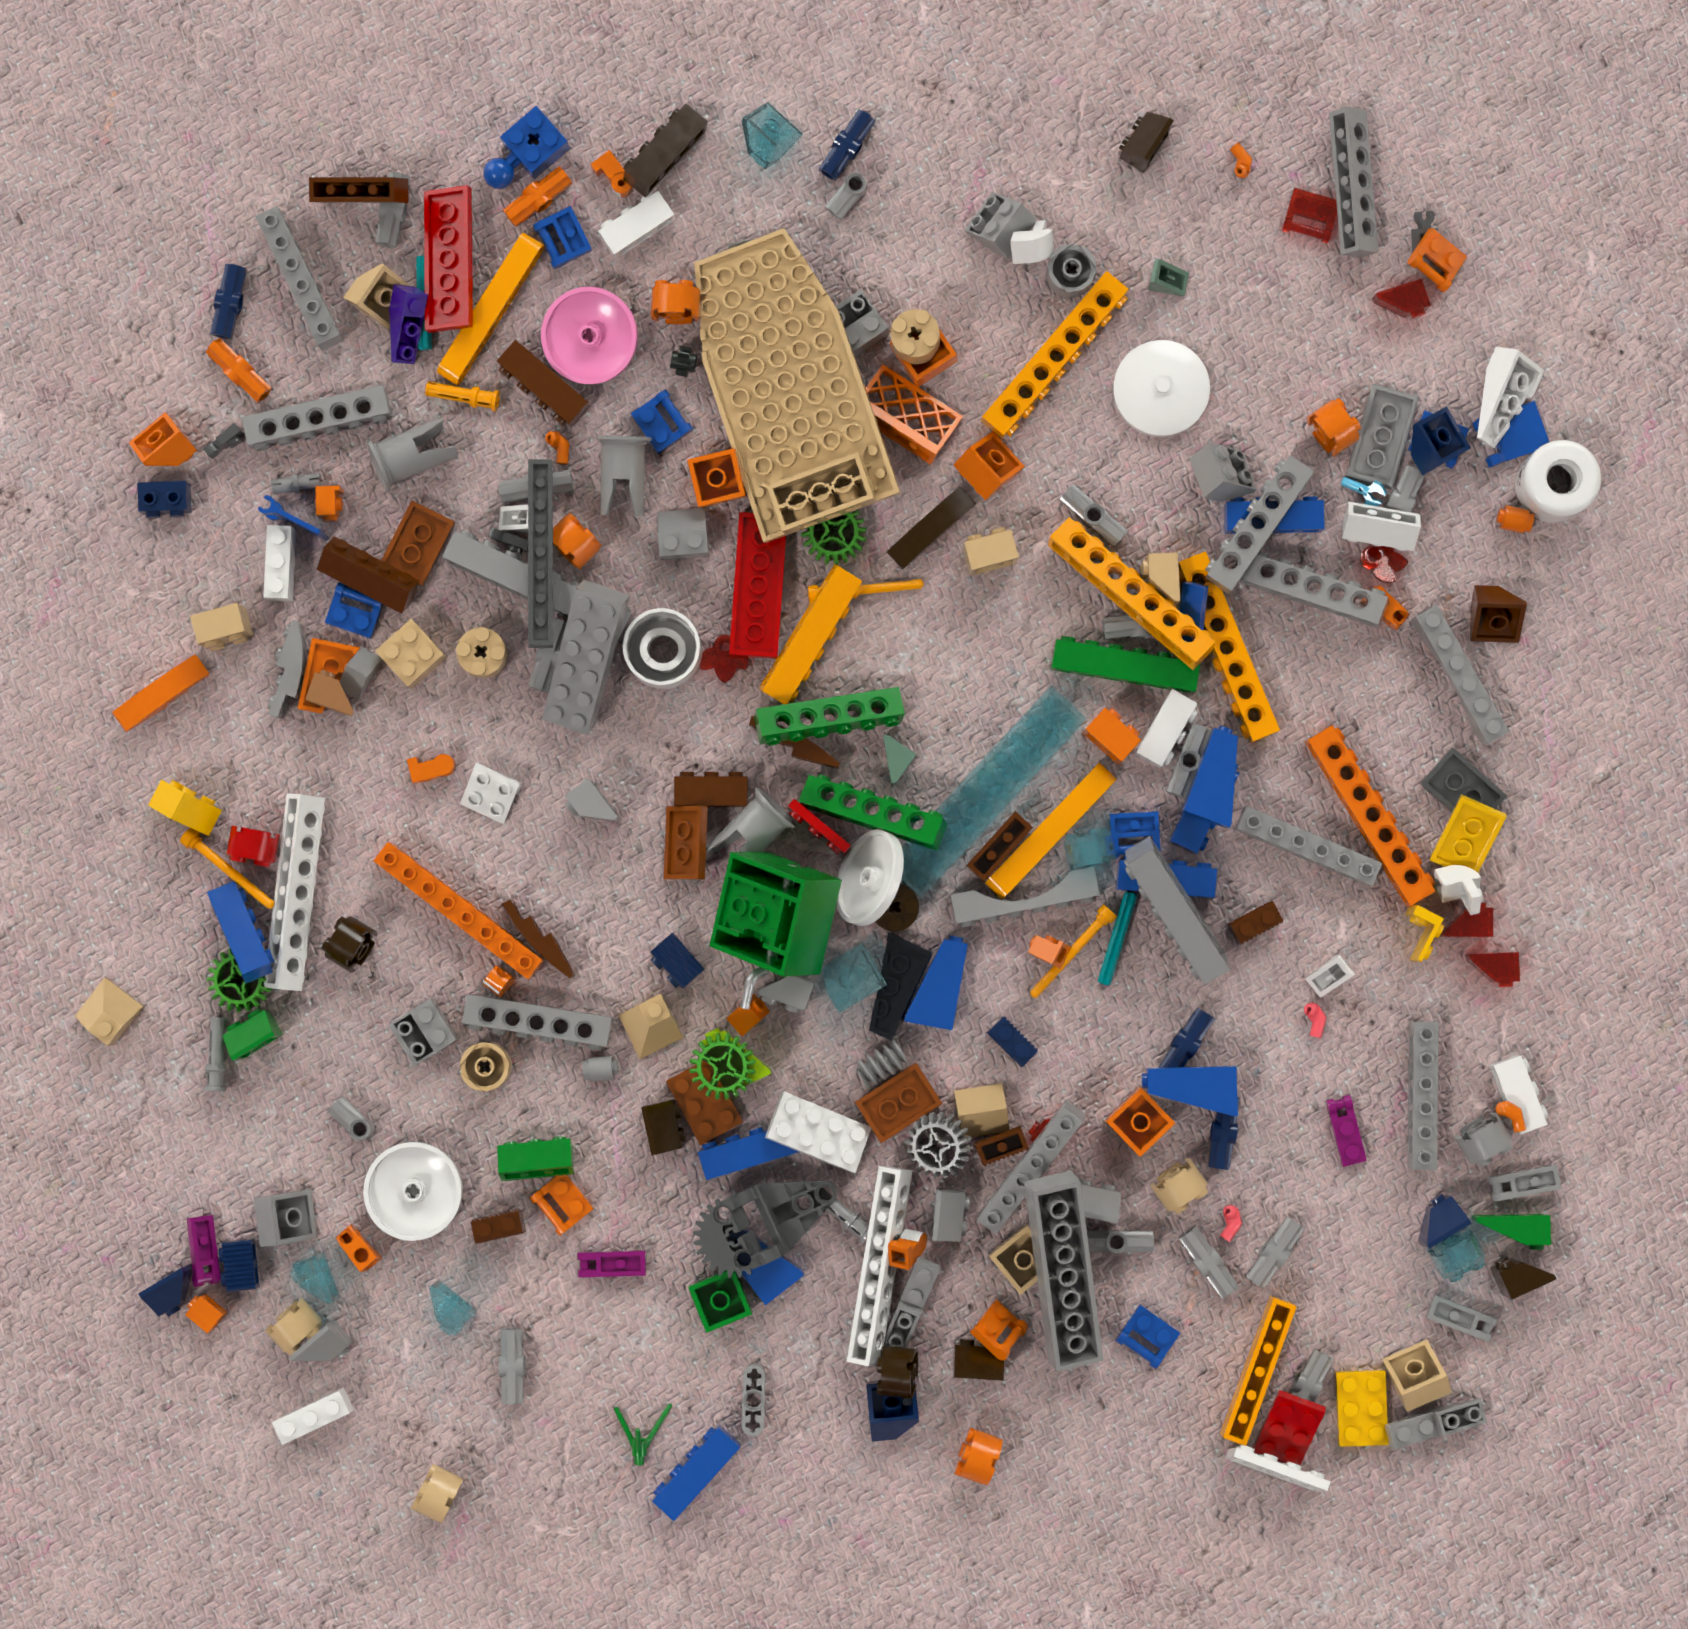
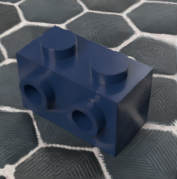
[137,481,192,519]

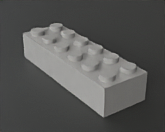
[542,579,630,735]
[1124,836,1230,985]

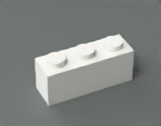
[598,191,676,260]
[1342,502,1421,551]
[264,525,296,602]
[1135,689,1198,768]
[1489,1055,1548,1135]
[272,1387,354,1445]

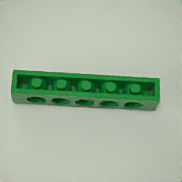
[754,687,905,746]
[799,774,948,851]

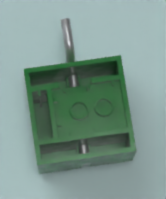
[709,851,842,1009]

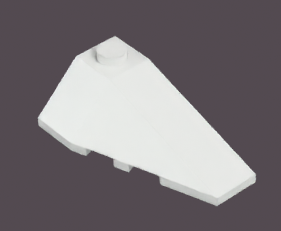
[1477,347,1544,448]

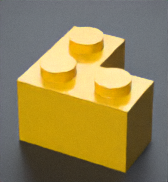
[148,780,222,836]

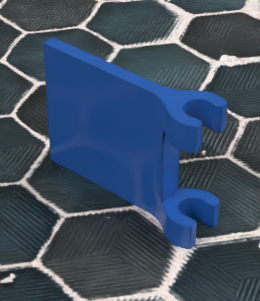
[1473,401,1549,468]
[258,495,329,541]

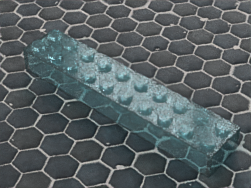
[901,686,1087,899]

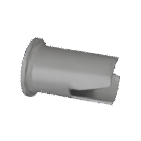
[366,416,459,492]
[596,436,651,516]
[706,787,797,853]

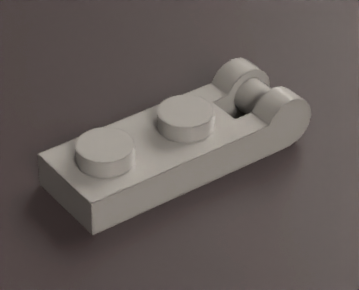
[1488,1164,1562,1202]
[1425,1294,1499,1342]

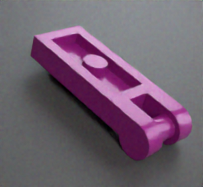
[1326,1094,1367,1167]
[186,1215,221,1287]
[577,1250,646,1278]

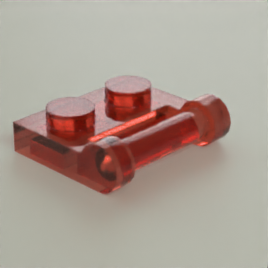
[1281,188,1337,244]

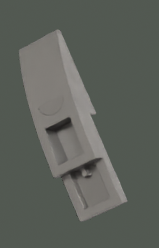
[267,620,307,719]
[884,1256,941,1348]
[1385,1398,1487,1450]

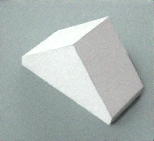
[498,505,528,534]
[1306,955,1355,998]

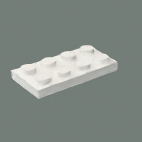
[765,1091,871,1173]
[1225,1445,1331,1493]

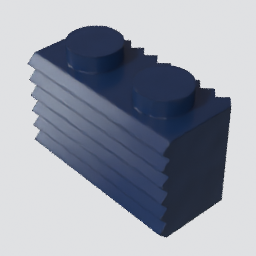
[650,933,705,989]
[986,1017,1038,1067]
[218,1238,260,1292]

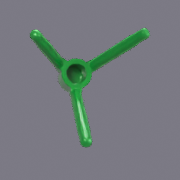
[614,1403,672,1466]

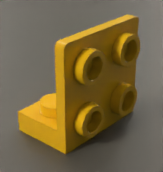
[1405,905,1444,962]

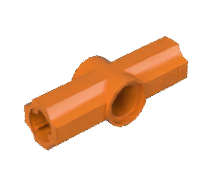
[503,166,573,227]
[206,338,272,403]

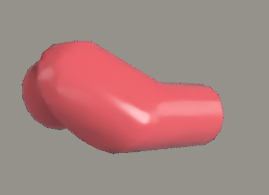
[1304,1003,1326,1038]
[1220,1205,1242,1242]

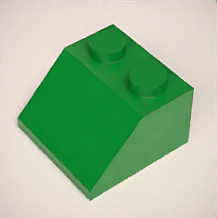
[222,1008,284,1061]

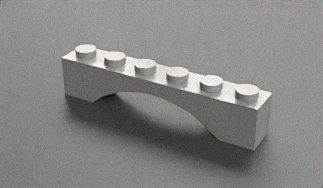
[1411,605,1509,746]
[950,867,1100,928]

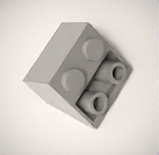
[964,192,1037,258]
[836,289,889,358]
[1189,442,1257,502]
[758,976,815,1014]
[389,999,459,1066]

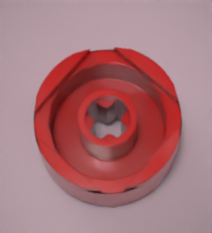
[226,825,280,867]

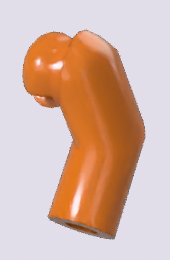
[1230,142,1252,178]
[1495,1101,1526,1132]

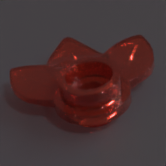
[1360,546,1408,583]
[700,635,748,683]

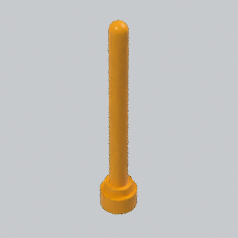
[808,579,924,604]
[180,828,275,909]
[1030,904,1117,998]

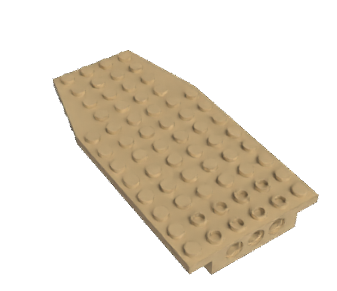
[694,228,901,543]

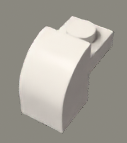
[1010,220,1054,264]
[1433,865,1483,915]

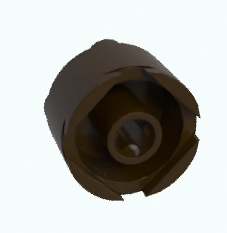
[875,883,919,932]
[321,916,377,973]
[877,1346,919,1398]

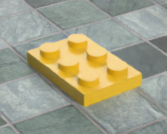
[1430,794,1506,873]
[1335,1370,1389,1447]

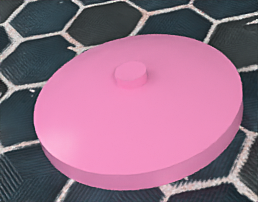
[541,287,638,385]

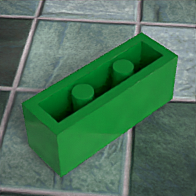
[497,1137,575,1181]

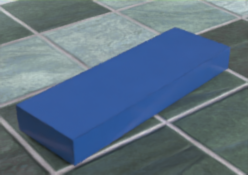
[1180,581,1208,642]

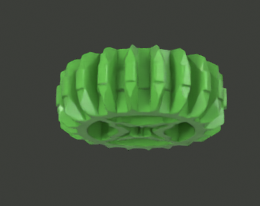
[801,510,866,565]
[207,948,272,1013]
[689,1033,756,1100]

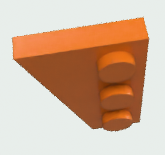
[297,638,360,714]

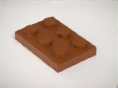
[381,500,456,587]
[663,806,708,880]
[666,1061,743,1146]
[854,1063,942,1144]

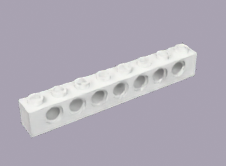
[264,793,325,991]
[847,1166,912,1366]

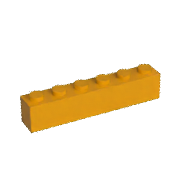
[759,564,862,704]
[1220,1295,1297,1446]

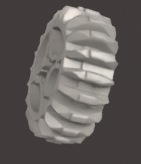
[906,1112,972,1178]

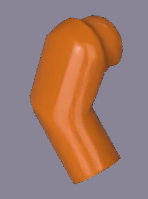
[545,431,570,465]

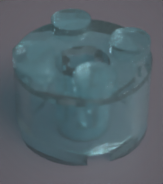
[1063,827,1117,870]
[1427,1227,1485,1282]

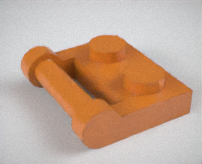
[1407,228,1467,292]
[529,1175,594,1236]
[970,1299,1029,1360]

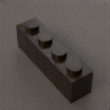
[623,104,708,198]

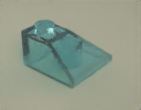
[741,102,803,170]
[822,943,887,1013]
[291,1252,340,1304]
[429,1280,477,1336]

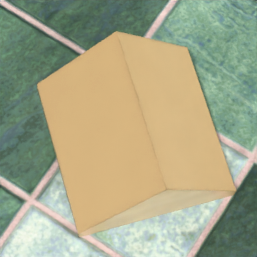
[954,1083,1009,1137]

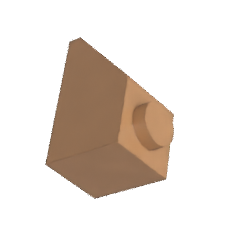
[305,670,354,717]

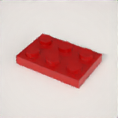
[788,799,851,855]
[1253,1390,1326,1465]

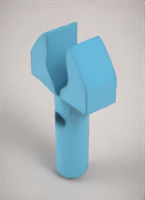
[1341,477,1387,506]

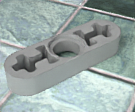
[742,1363,766,1436]

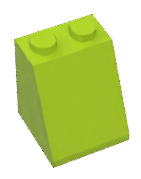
[702,1028,772,1093]

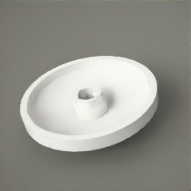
[1113,340,1210,437]
[836,829,904,926]
[363,1142,463,1241]

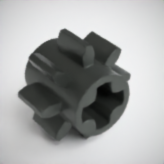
[670,346,697,377]

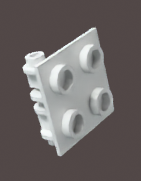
[460,762,521,824]

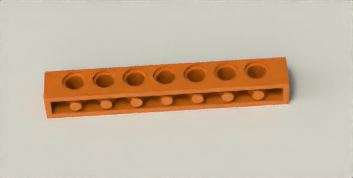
[1305,725,1435,907]
[373,842,545,980]

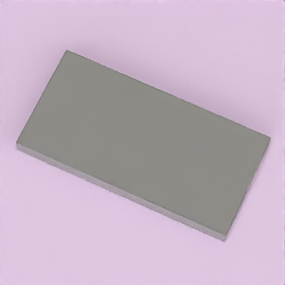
[1345,384,1419,490]

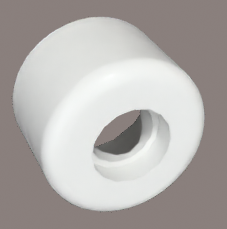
[1515,440,1601,523]
[623,608,702,689]

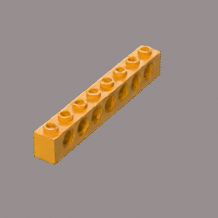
[981,271,1129,439]
[1048,517,1215,670]
[1178,551,1280,743]

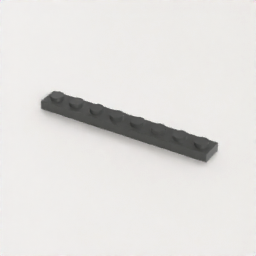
[528,459,553,648]

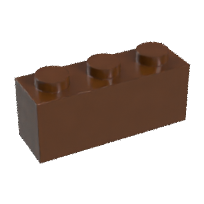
[674,772,748,807]
[965,811,1033,882]

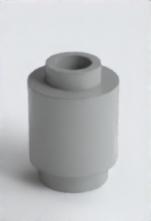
[582,1055,619,1082]

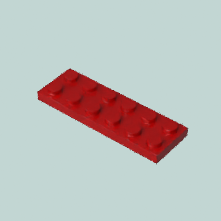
[424,185,473,333]
[729,512,786,659]

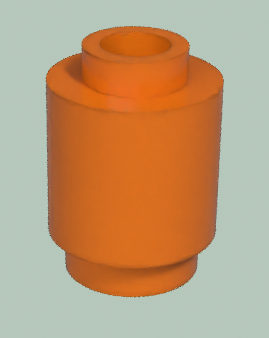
[1496,505,1534,534]

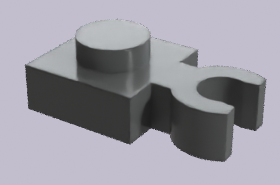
[1411,211,1438,253]
[203,423,245,459]
[488,528,528,555]

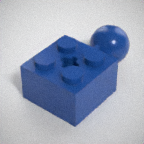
[483,106,570,189]

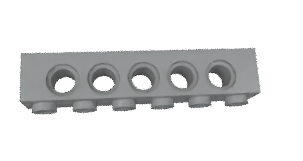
[1329,106,1378,258]
[255,206,344,351]
[241,385,393,451]
[1205,455,1314,595]
[1239,551,1389,629]
[1234,806,1382,887]
[462,994,613,1051]
[1407,1021,1439,1170]
[976,1100,1086,1234]

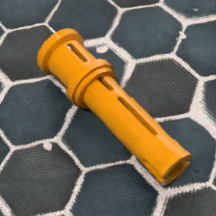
[425,381,500,412]

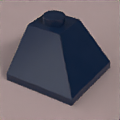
[1410,406,1471,476]
[1418,1194,1472,1249]
[138,1264,193,1317]
[866,1382,919,1442]

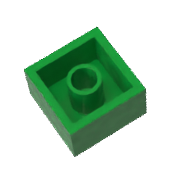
[688,1270,753,1333]

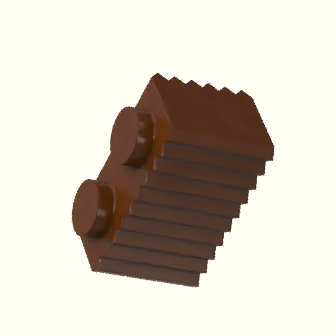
[1227,901,1283,945]
[974,1126,1029,1166]
[471,1208,526,1244]

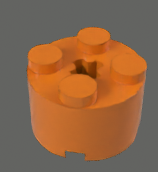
[651,280,700,325]
[1307,398,1361,457]
[553,513,602,570]
[954,1427,1003,1485]

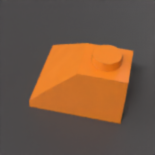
[129,412,197,466]

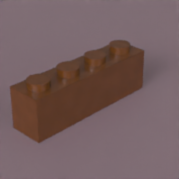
[309,177,408,203]
[497,339,590,428]
[316,536,419,614]

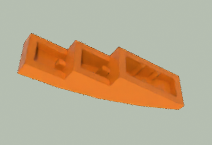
[112,654,209,733]

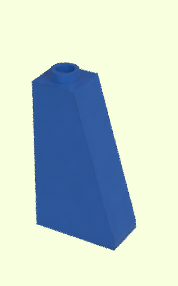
[1181,726,1238,828]
[904,935,968,1030]
[1141,1066,1238,1116]
[724,1218,805,1305]

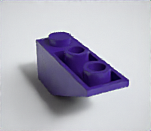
[389,284,428,364]

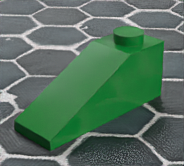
[1472,1214,1551,1250]

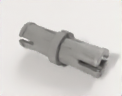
[271,473,322,495]

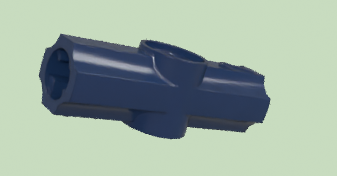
[819,109,876,181]
[210,264,247,340]
[1158,1007,1215,1067]
[1208,1097,1240,1170]

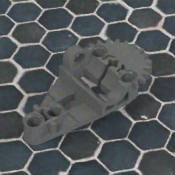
[693,1180,839,1278]

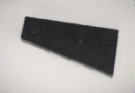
[869,932,933,1041]

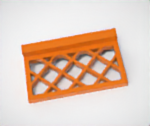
[865,364,963,465]

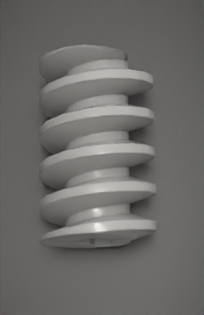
[856,1040,910,1089]

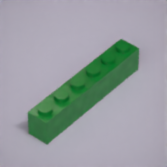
[1050,636,1200,694]

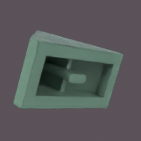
[1148,259,1189,296]
[883,735,916,785]

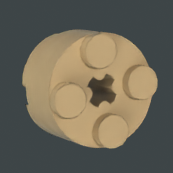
[891,309,940,364]
[456,627,508,678]
[460,1042,512,1091]
[1150,1158,1208,1214]
[265,1297,323,1355]
[411,1464,464,1523]

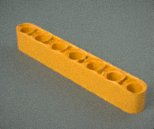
[436,233,545,385]
[985,762,1117,900]

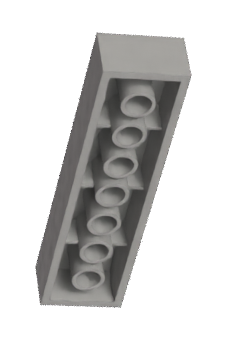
[442,530,635,644]
[1024,1170,1103,1372]

